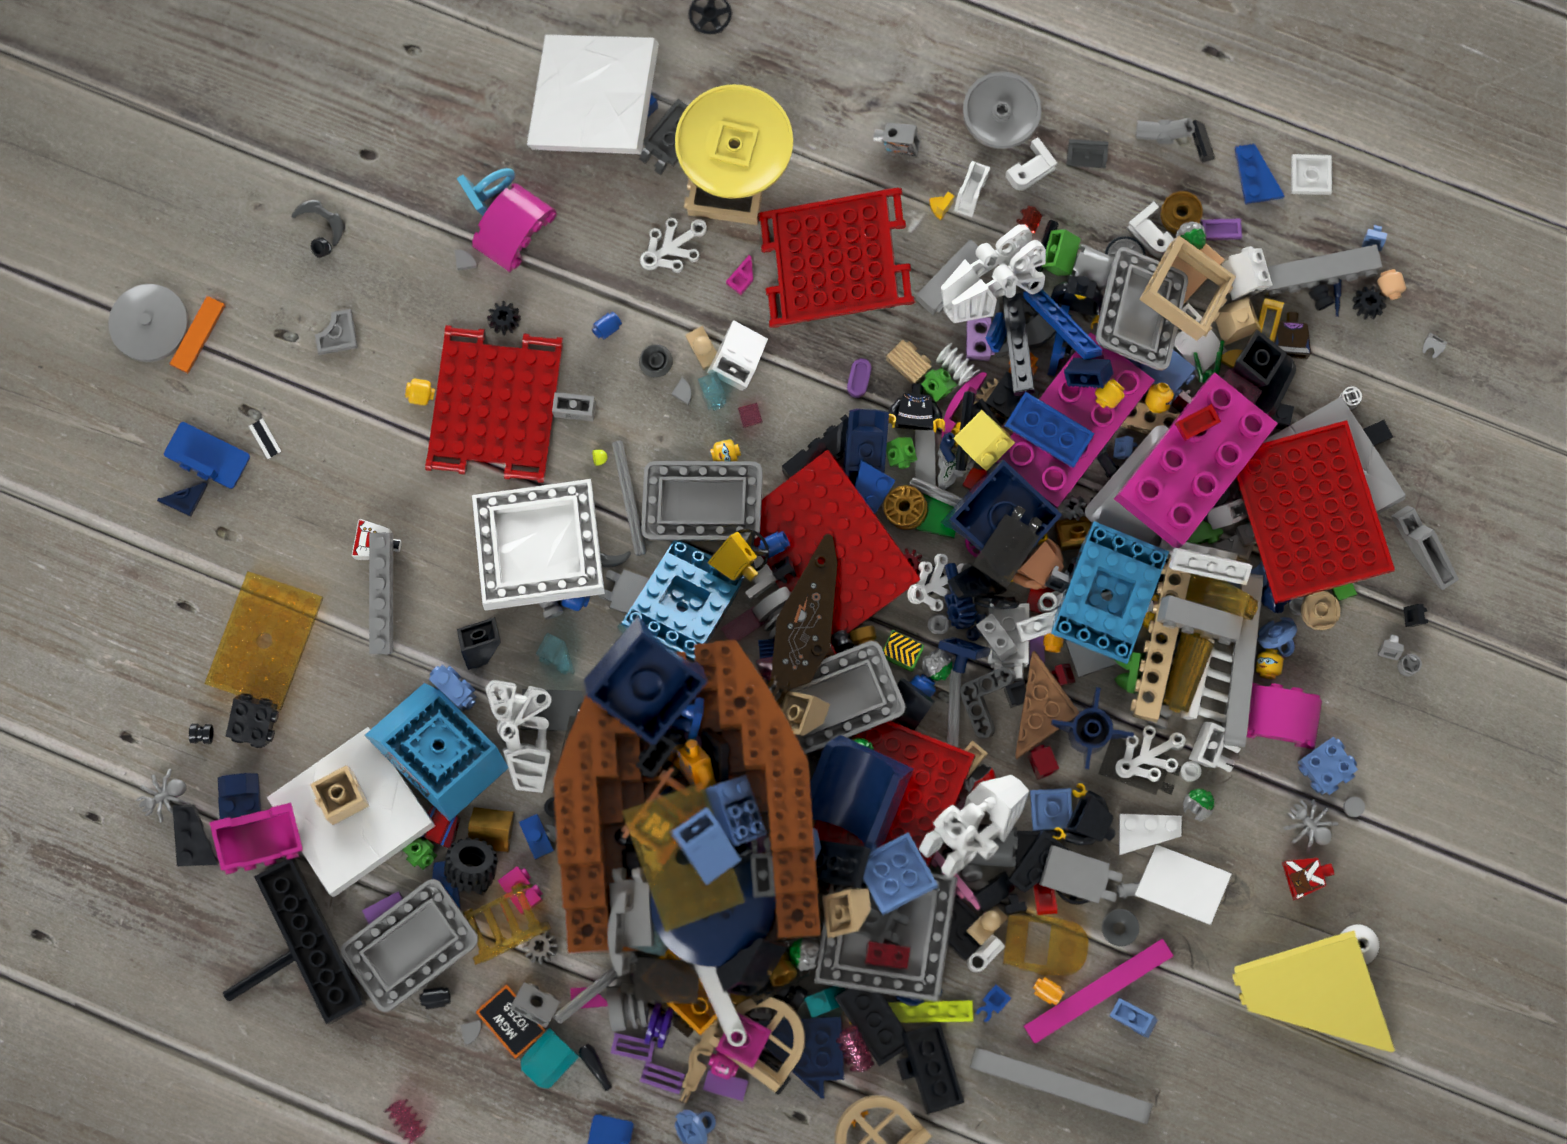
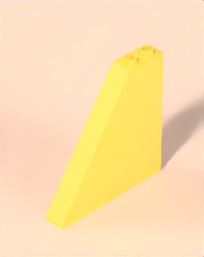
[1232,930,1395,1052]

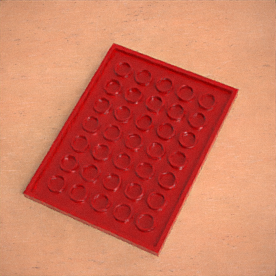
[1236,420,1395,604]
[754,450,921,636]
[813,721,976,868]

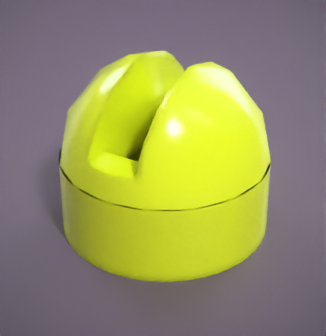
[592,449,608,466]

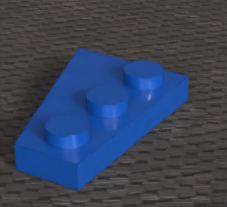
[1234,144,1285,204]
[1047,305,1072,376]
[855,460,896,514]

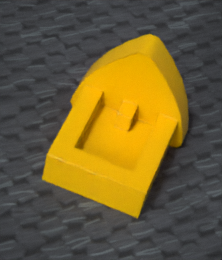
[929,192,954,220]

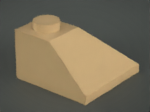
[1215,295,1261,346]
[780,691,830,736]
[823,889,871,938]

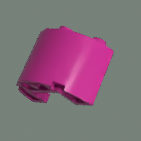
[472,183,557,273]
[1247,683,1322,750]
[209,803,303,875]

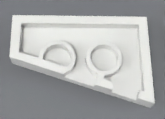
[1119,814,1182,855]

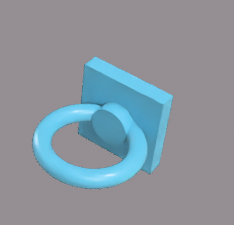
[457,168,515,216]

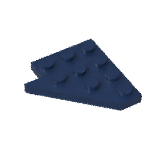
[758,1017,844,1099]

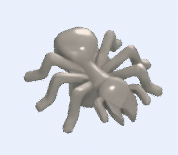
[136,769,191,823]
[1284,799,1339,854]

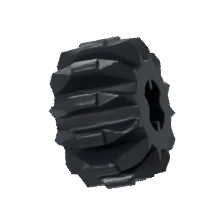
[1352,286,1386,320]
[487,301,521,335]

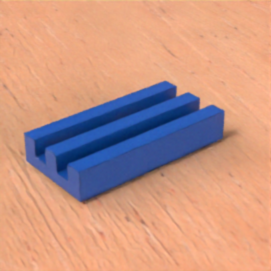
[985,312,1007,353]

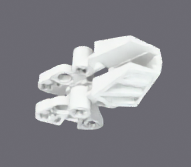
[941,225,1046,323]
[486,680,551,793]
[919,775,1029,878]

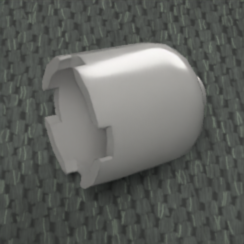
[1067,244,1113,290]

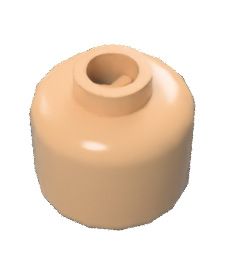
[1377,269,1406,300]

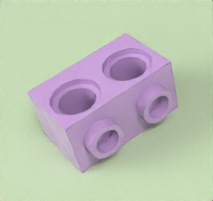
[966,317,994,361]

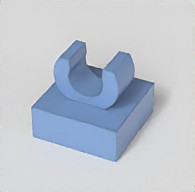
[1362,225,1387,251]
[1113,436,1138,459]

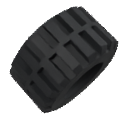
[444,837,498,893]

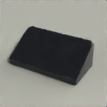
[1192,120,1215,163]

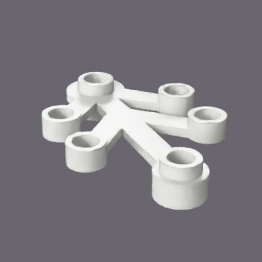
[640,218,707,273]
[908,554,971,611]
[1115,725,1186,782]

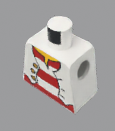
[352,519,401,560]

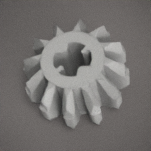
[522,929,558,964]

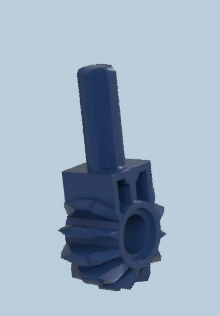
[944,563,978,629]

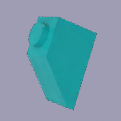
[804,986,845,1018]

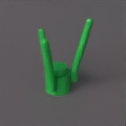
[1193,340,1224,384]

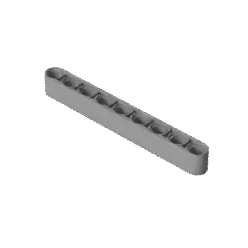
[1223,573,1263,748]
[970,1048,1153,1124]

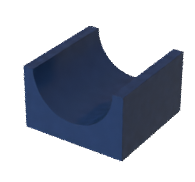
[941,460,1062,577]
[584,616,708,746]
[810,735,914,853]

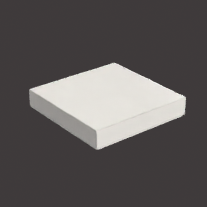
[1291,154,1332,195]

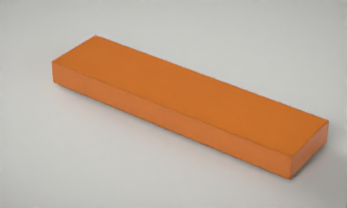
[170,296,225,374]

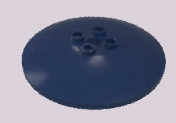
[650,849,776,967]

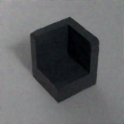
[1004,680,1026,709]

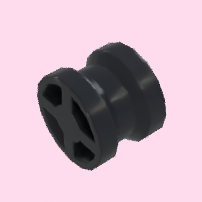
[831,630,855,654]

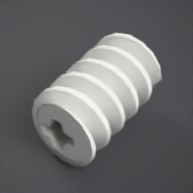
[936,343,980,386]

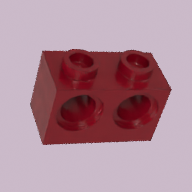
[1028,744,1059,780]
[864,941,910,970]

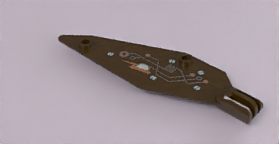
[767,534,837,705]

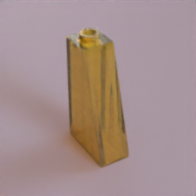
[1185,573,1258,620]
[1164,632,1214,713]

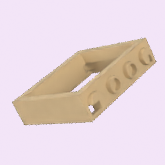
[684,140,763,225]
[1139,236,1236,341]

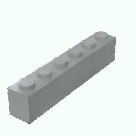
[1263,245,1382,297]
[369,533,393,654]

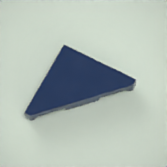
[157,482,208,517]

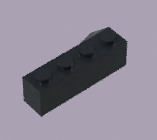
[782,414,848,479]

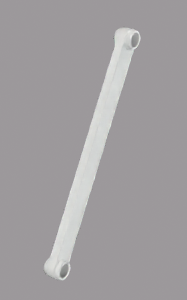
[641,835,747,1046]

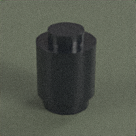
[420,986,451,1010]

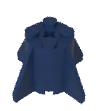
[1051,688,1134,770]

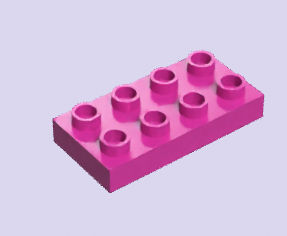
[995,332,1155,509]
[1114,373,1278,548]

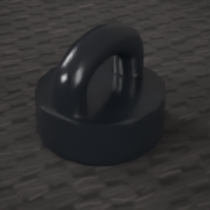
[311,237,332,258]

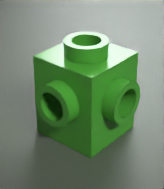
[921,368,957,402]
[886,437,917,469]
[402,838,437,870]

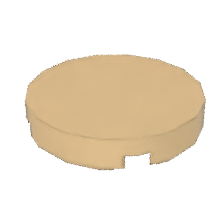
[1301,591,1341,631]

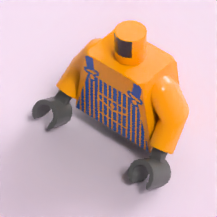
[666,740,716,807]

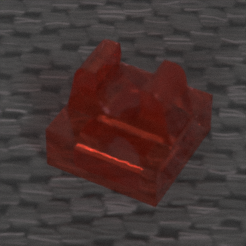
[1016,206,1042,233]

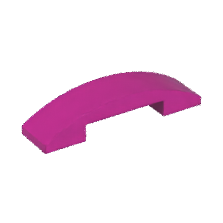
[941,372,987,440]

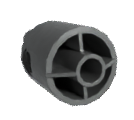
[969,824,1018,867]

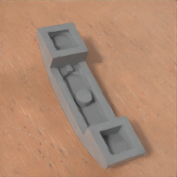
[608,889,633,976]

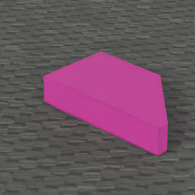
[726,255,753,295]
[570,987,608,1009]

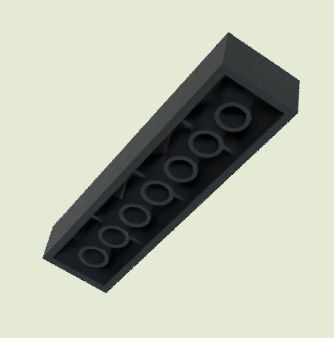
[254,858,367,1024]

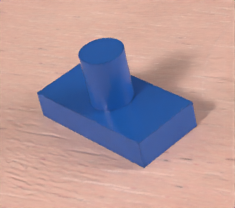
[519,814,554,860]

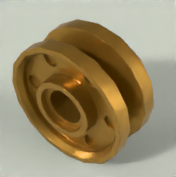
[1160,191,1203,235]
[884,485,928,530]

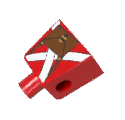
[1282,858,1334,901]

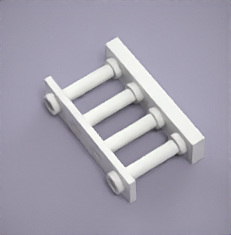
[1159,539,1252,585]
[1181,639,1233,728]

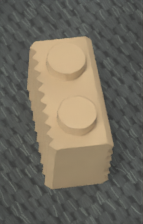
[886,340,932,384]

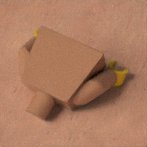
[1003,533,1064,590]

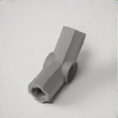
[1136,118,1195,144]

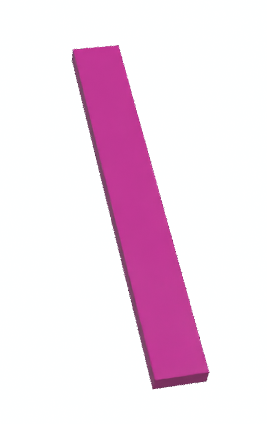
[1023,938,1174,1044]

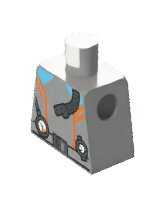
[874,123,921,157]

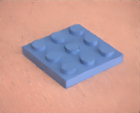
[863,832,938,916]

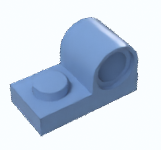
[1110,998,1158,1038]

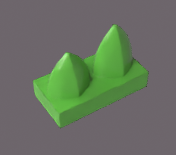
[1114,652,1146,694]

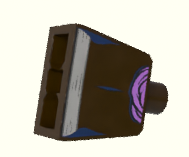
[1274,312,1311,359]

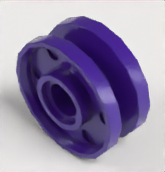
[644,1002,674,1049]

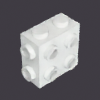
[1222,246,1272,301]

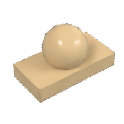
[685,326,717,370]
[967,906,1008,945]

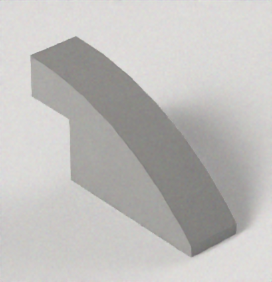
[1391,505,1459,590]

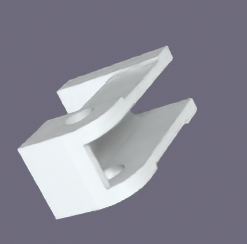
[1006,137,1057,191]
[954,161,991,217]
[1127,202,1174,258]
[745,556,777,602]

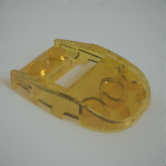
[1003,915,1088,976]

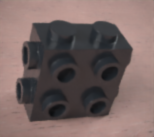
[225,693,279,748]
[636,729,687,778]

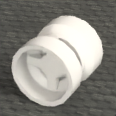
[1339,386,1362,410]

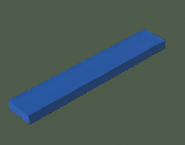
[1023,289,1102,360]

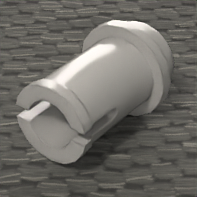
[1117,881,1140,899]

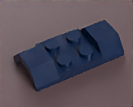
[844,409,889,486]
[217,773,261,820]

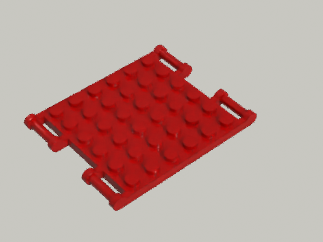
[758,188,915,328]
[425,325,563,483]

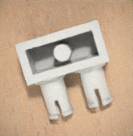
[1189,722,1241,772]

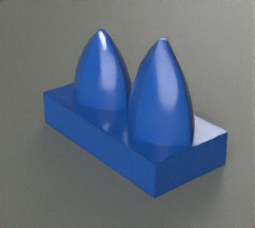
[671,697,704,741]

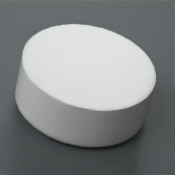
[1180,761,1202,782]

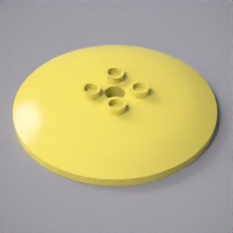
[675,84,793,198]

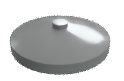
[963,72,1041,149]
[108,284,189,362]

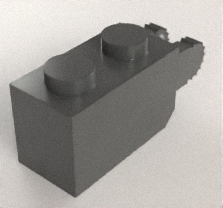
[751,837,775,898]

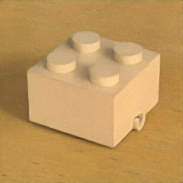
[310,765,369,825]

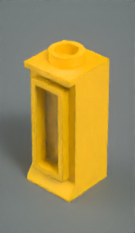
[1258,298,1284,342]

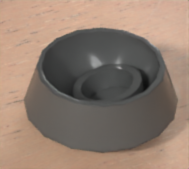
[639,344,673,378]

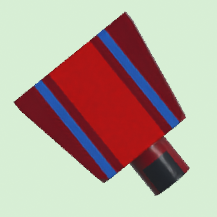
[421,805,461,848]

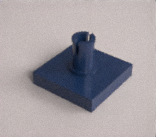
[938,637,991,673]

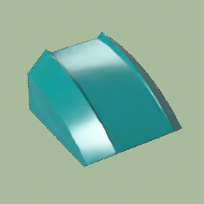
[520,1027,580,1089]

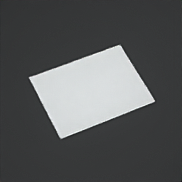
[1135,844,1231,925]

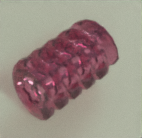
[836,1025,875,1072]
[384,1099,428,1144]

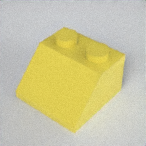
[953,410,1015,471]

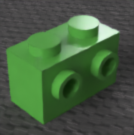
[1041,229,1081,276]

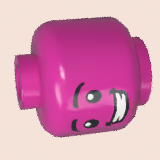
[708,1051,739,1080]

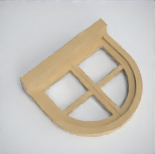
[709,996,805,1092]
[835,1095,932,1144]

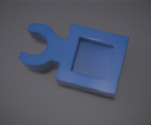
[975,985,1011,1022]

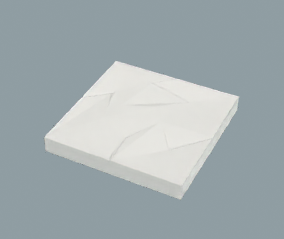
[527,35,659,154]
[472,479,605,611]
[267,727,435,897]

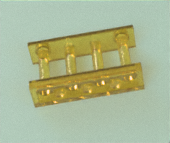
[462,883,551,965]

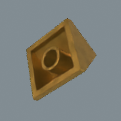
[1055,516,1092,551]
[468,807,514,853]

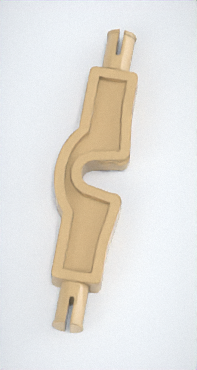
[679,1019,720,1103]

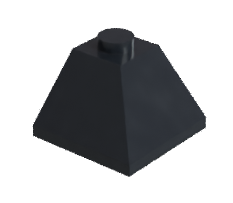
[457,617,501,670]

